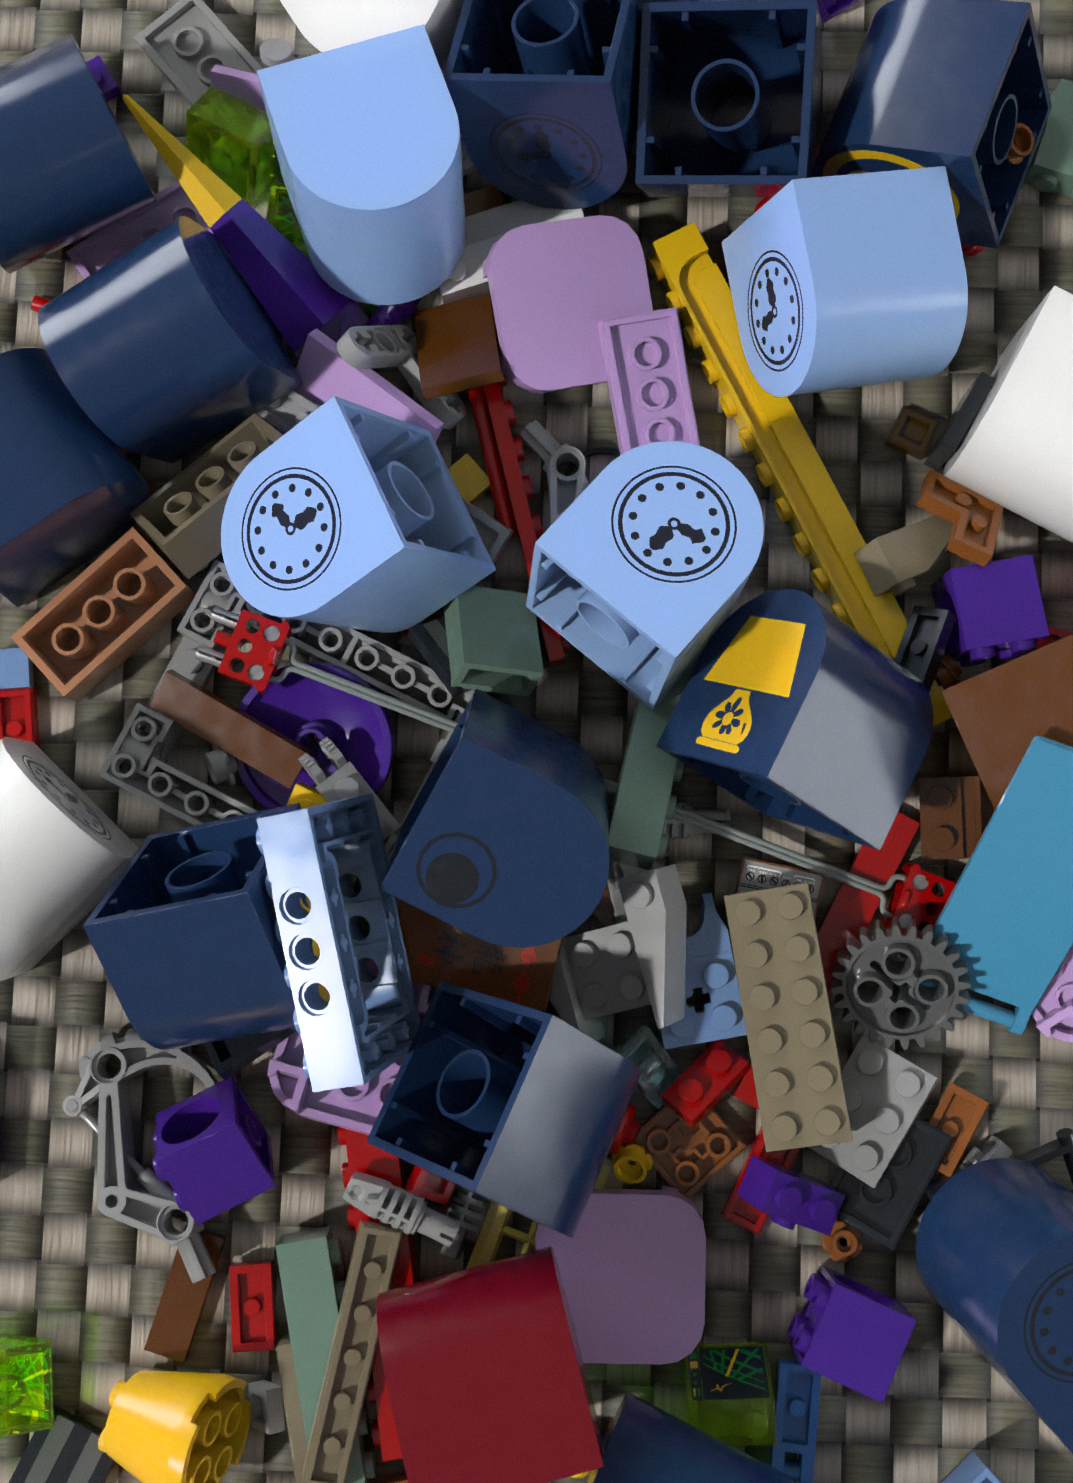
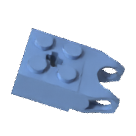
[658,893,747,1049]

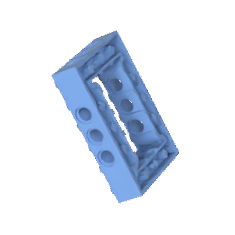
[256,793,421,1092]

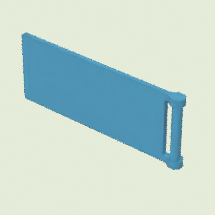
[904,736,1073,1035]

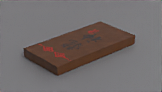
[397,899,564,1013]

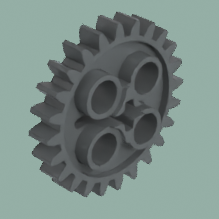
[831,917,971,1050]

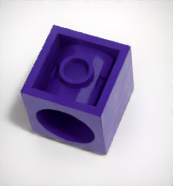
[931,555,1050,667]
[152,1076,275,1225]
[787,1265,917,1403]

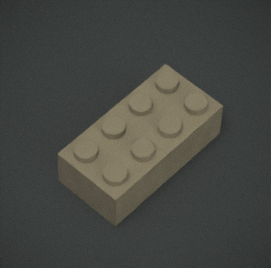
[129,413,283,579]

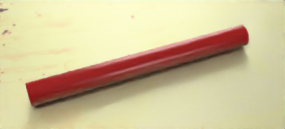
[468,386,518,539]

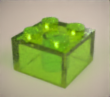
[186,86,279,208]

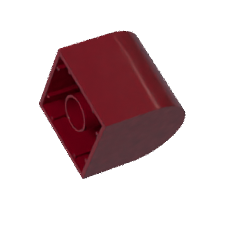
[376,1246,604,1483]

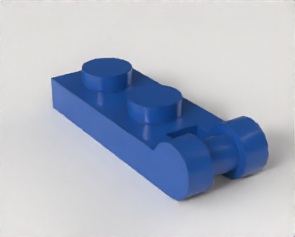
[767,1358,822,1483]

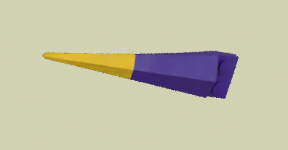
[123,94,370,359]

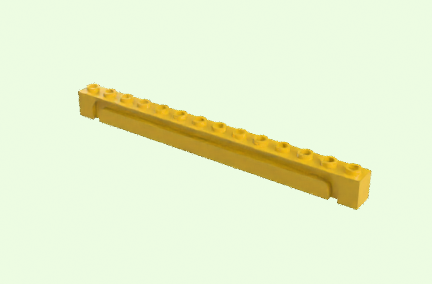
[647,222,953,726]

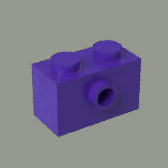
[737,1155,845,1236]

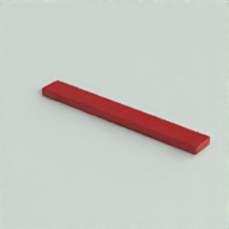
[732,812,920,1110]

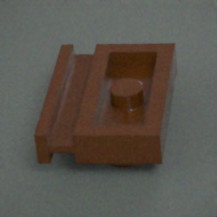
[918,776,982,860]

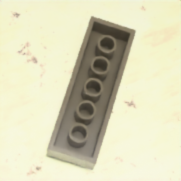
[724,883,853,1152]

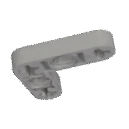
[336,325,467,430]

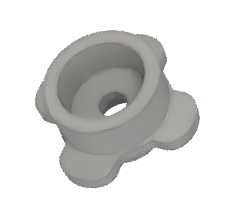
[204,744,238,786]

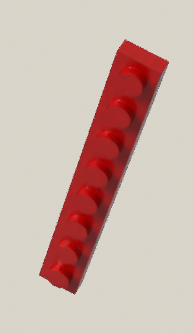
[483,374,571,668]

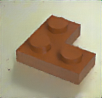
[916,469,1004,567]

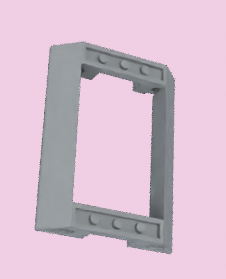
[98,559,474,908]

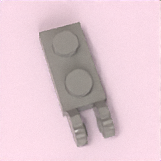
[298,737,401,840]

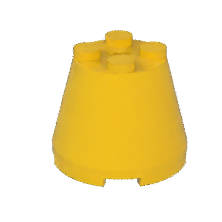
[98,1370,252,1483]

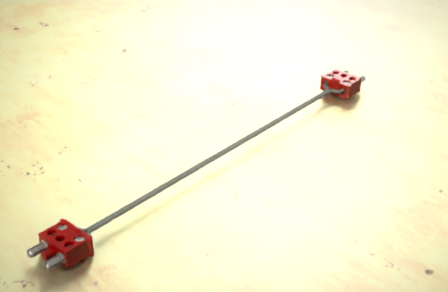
[195,606,956,931]

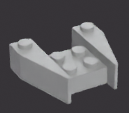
[549,864,687,1040]

